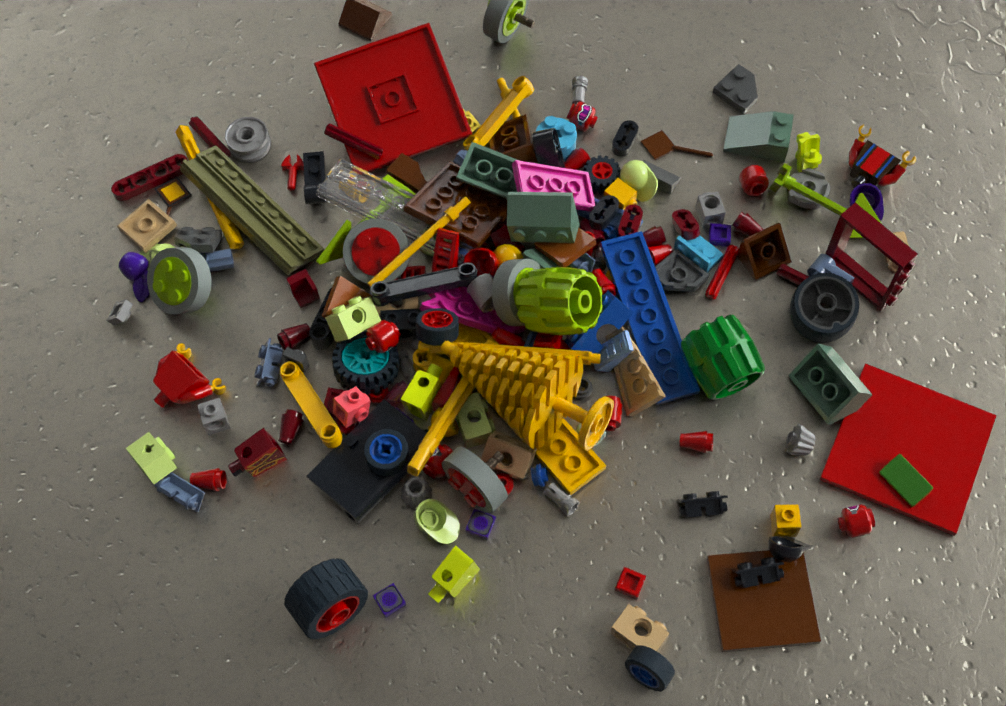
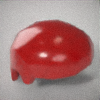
[463,248,499,277]

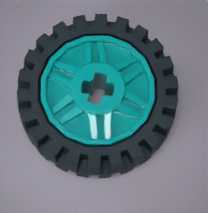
[332,331,399,394]

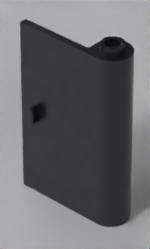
[306,399,429,524]

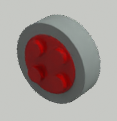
[343,219,410,283]
[442,447,508,514]

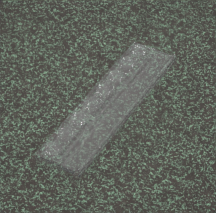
[317,158,475,267]

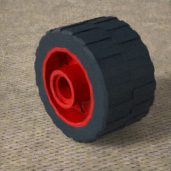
[284,558,368,639]

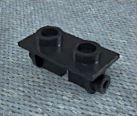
[677,491,728,518]
[730,557,784,589]

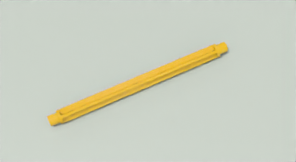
[418,340,601,365]

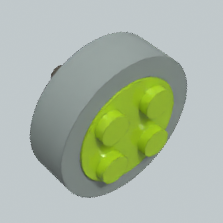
[483,0,535,43]
[147,247,212,314]
[492,259,542,326]

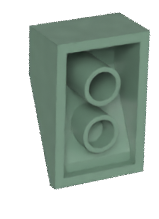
[723,111,794,162]

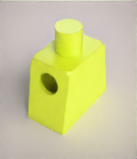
[401,363,443,421]
[428,545,480,604]

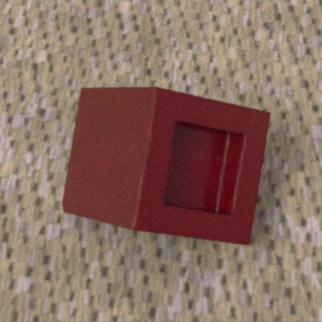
[490,221,519,251]
[286,269,320,308]

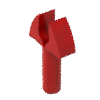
[281,154,304,191]

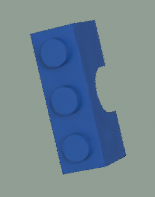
[564,291,634,354]

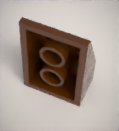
[489,114,538,164]

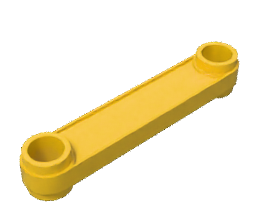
[463,76,534,151]
[280,361,342,449]

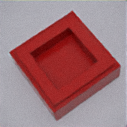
[615,567,646,600]

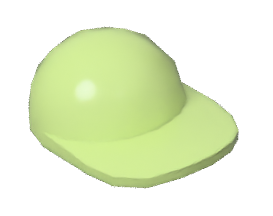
[620,160,658,202]
[414,499,460,544]

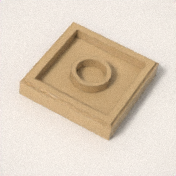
[117,199,177,253]

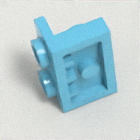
[674,235,724,273]

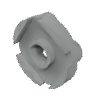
[787,169,830,210]

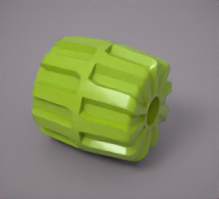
[515,267,603,335]

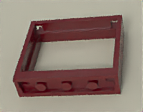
[825,202,918,311]

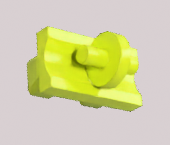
[795,132,822,172]

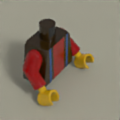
[849,124,916,188]

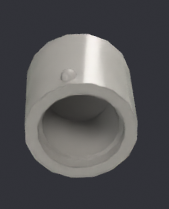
[467,274,495,313]

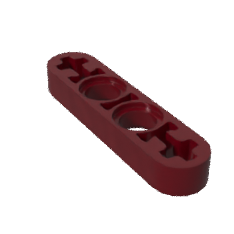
[111,154,188,201]

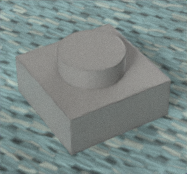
[106,299,133,325]

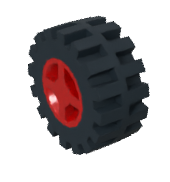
[583,155,621,195]

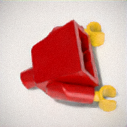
[153,343,226,408]

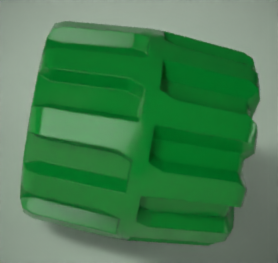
[681,314,765,400]

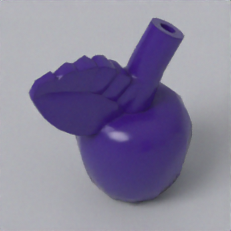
[118,252,150,302]

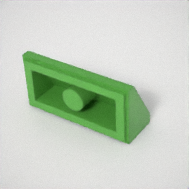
[879,454,933,507]

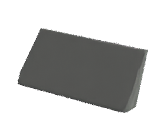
[643,160,681,194]

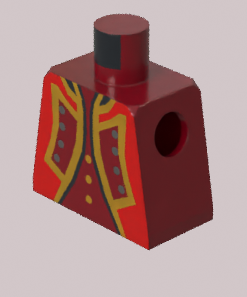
[228,428,287,477]

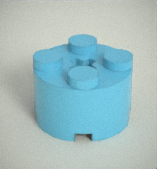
[536,116,577,162]

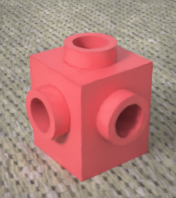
[333,386,370,428]

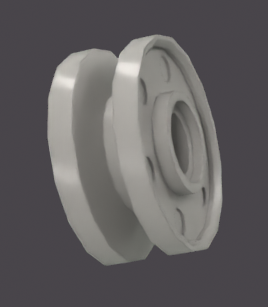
[225,117,271,163]

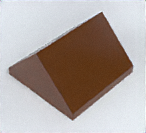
[338,0,392,41]
[737,223,792,280]

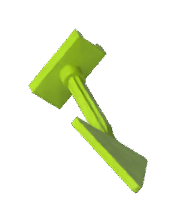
[769,163,882,238]
[316,174,416,265]

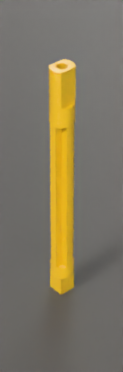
[175,125,244,249]
[407,339,498,476]

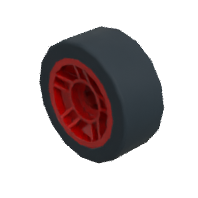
[416,308,459,346]

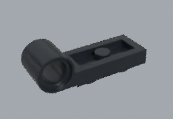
[303,151,327,204]

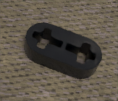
[612,120,638,157]
[589,195,619,230]

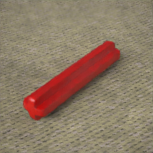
[705,244,739,300]

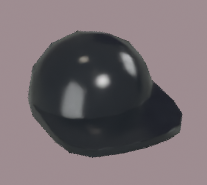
[768,536,814,563]

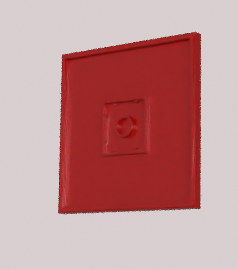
[314,23,472,177]
[819,363,997,536]

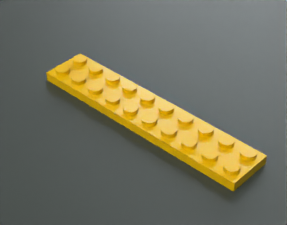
[448,323,606,495]

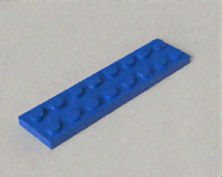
[600,231,700,405]

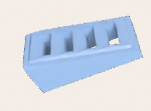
[594,330,634,372]

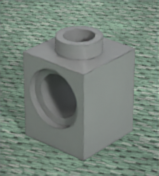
[696,192,726,228]
[197,398,230,436]

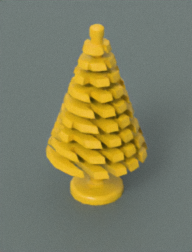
[440,341,614,451]

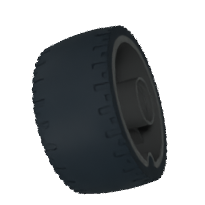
[790,272,859,343]

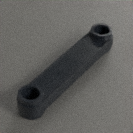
[370,262,478,306]

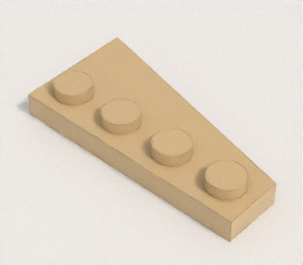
[605,327,666,417]

